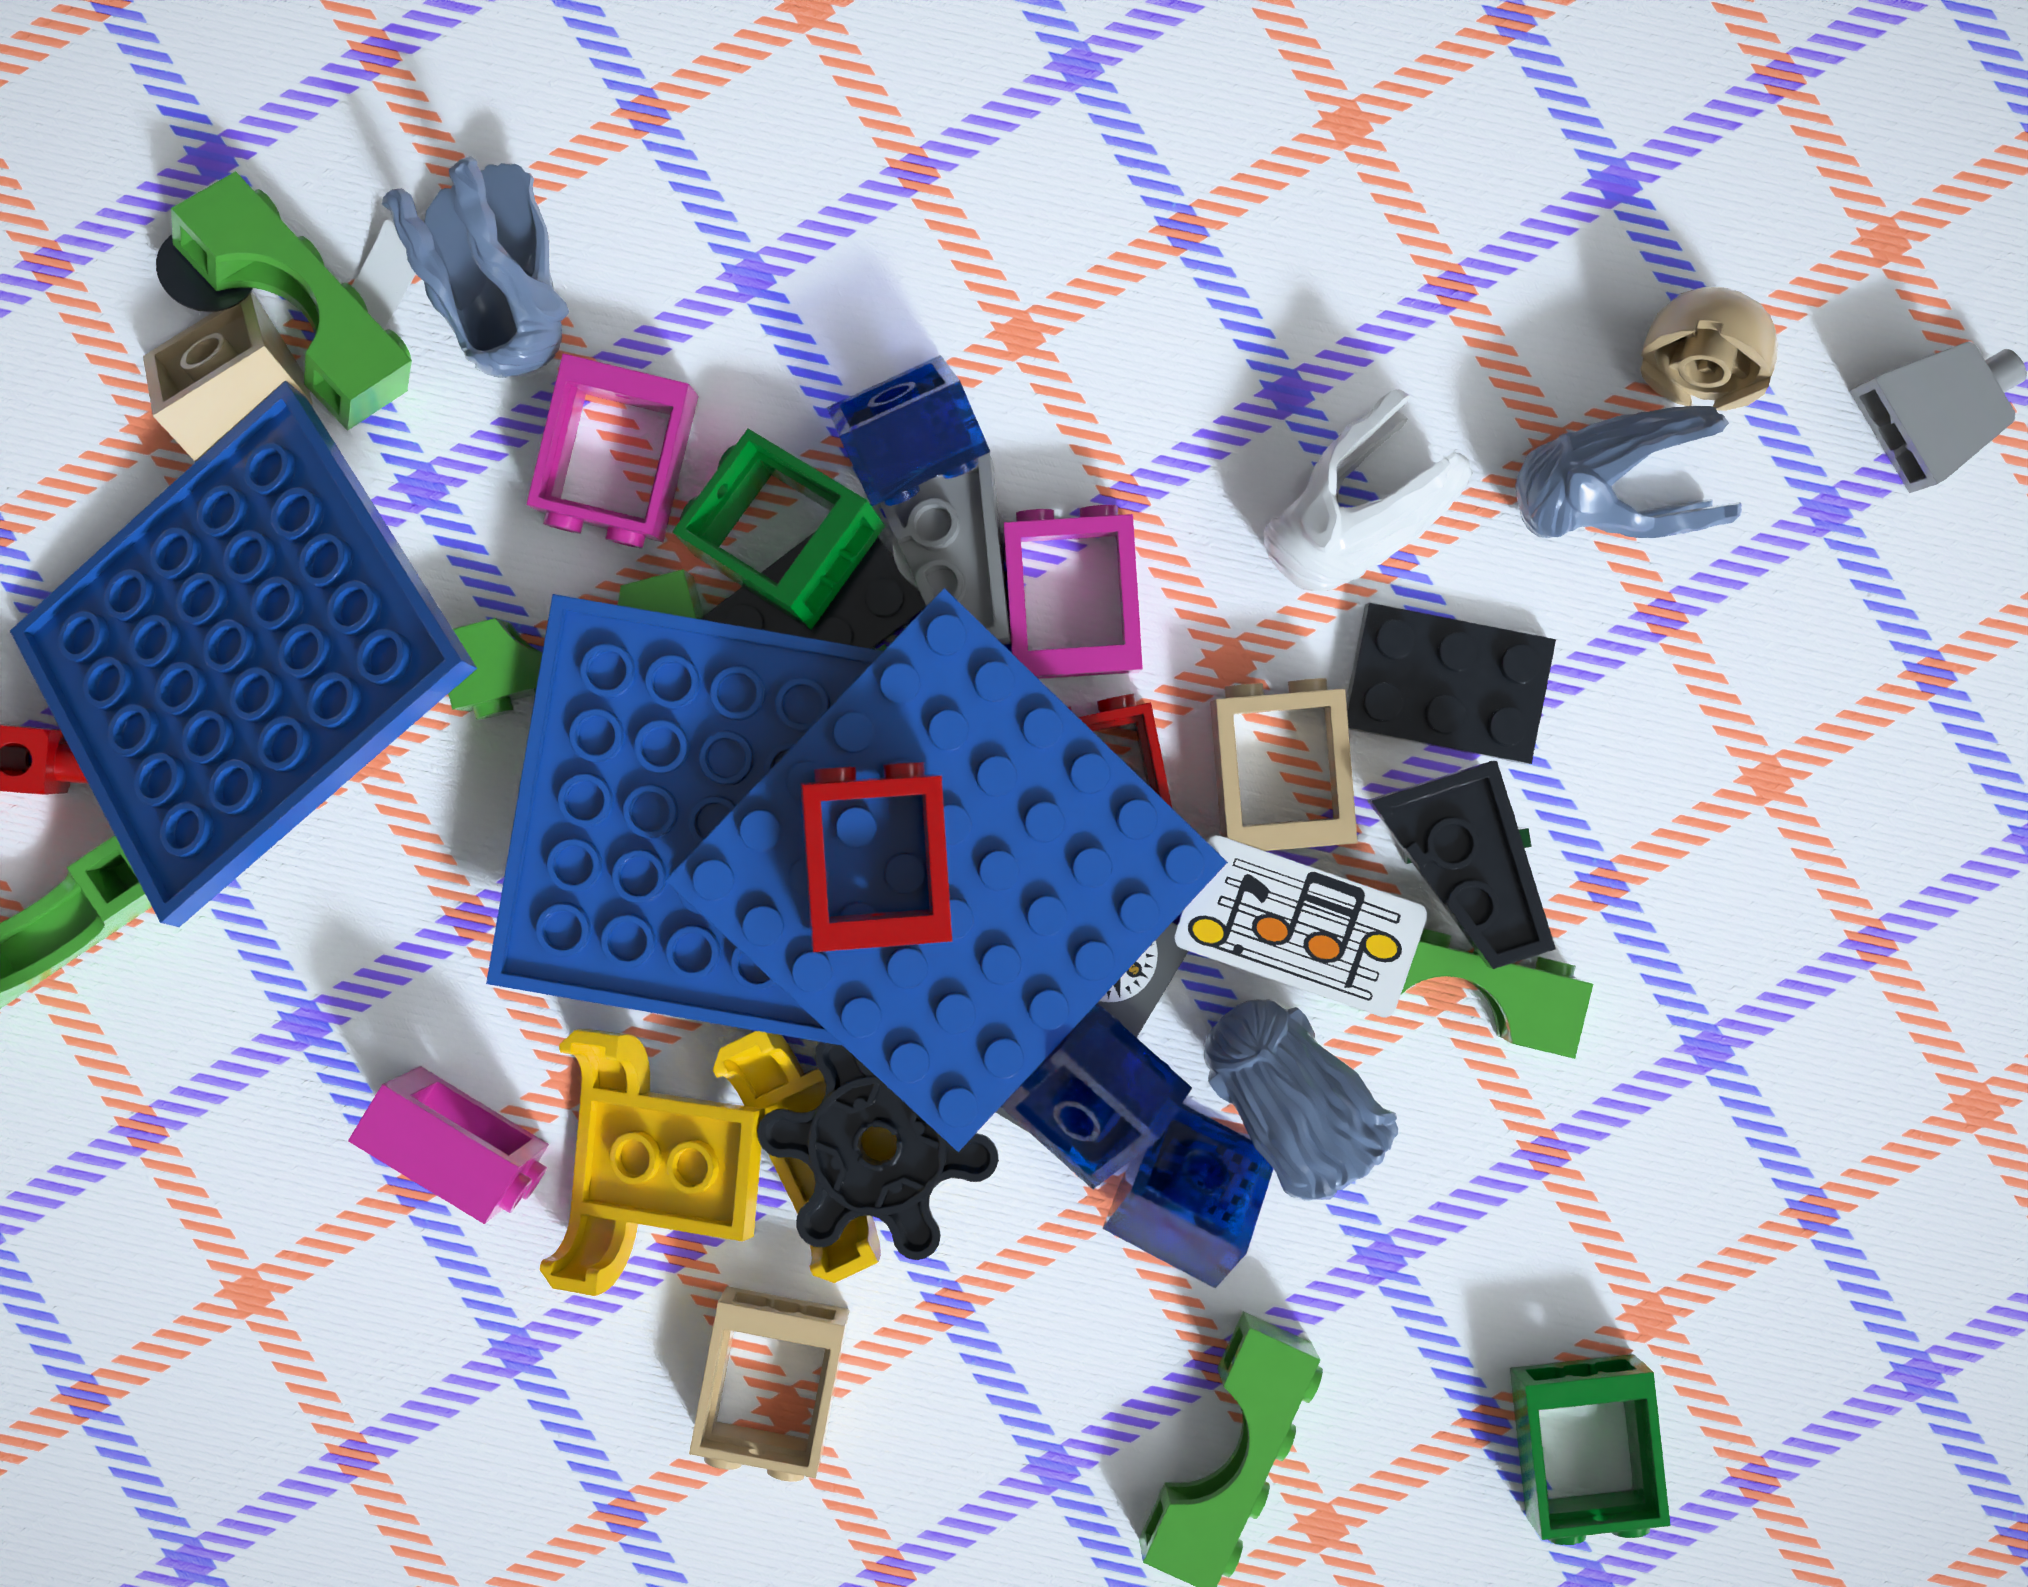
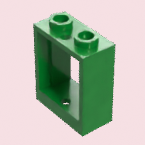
[672,428,885,630]
[1510,1354,1671,1545]

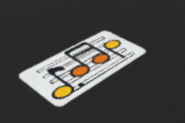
[1175,835,1427,1018]

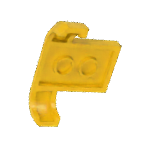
[539,1029,765,1296]
[713,1031,897,1283]

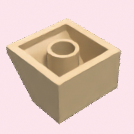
[143,292,313,462]

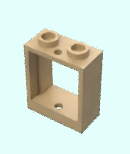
[1210,678,1358,851]
[689,1286,850,1482]

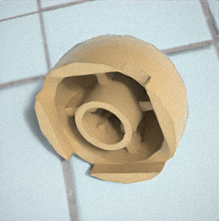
[1640,287,1778,411]

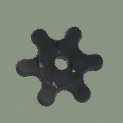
[757,1042,999,1260]

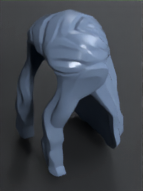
[381,156,569,378]
[1515,406,1742,538]
[1204,999,1399,1201]

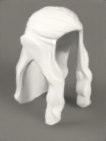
[1264,389,1473,592]

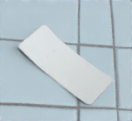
[351,219,416,329]

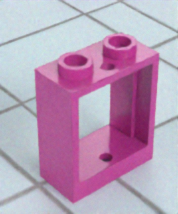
[526,353,699,549]
[1004,505,1143,679]
[348,1066,549,1224]

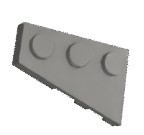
[865,453,1011,645]

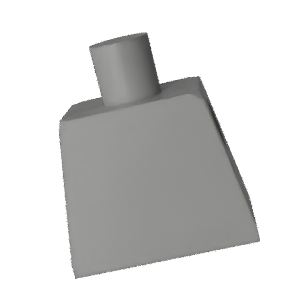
[1849,341,2027,494]

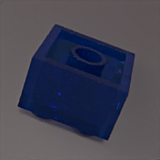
[826,355,991,506]
[1001,1003,1192,1190]
[1102,1095,1274,1289]

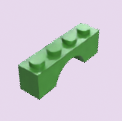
[171,171,412,431]
[448,569,704,720]
[0,835,152,1009]
[1323,928,1594,1059]
[1139,1311,1323,1587]

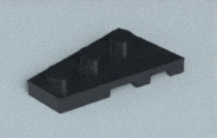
[1367,761,1556,969]

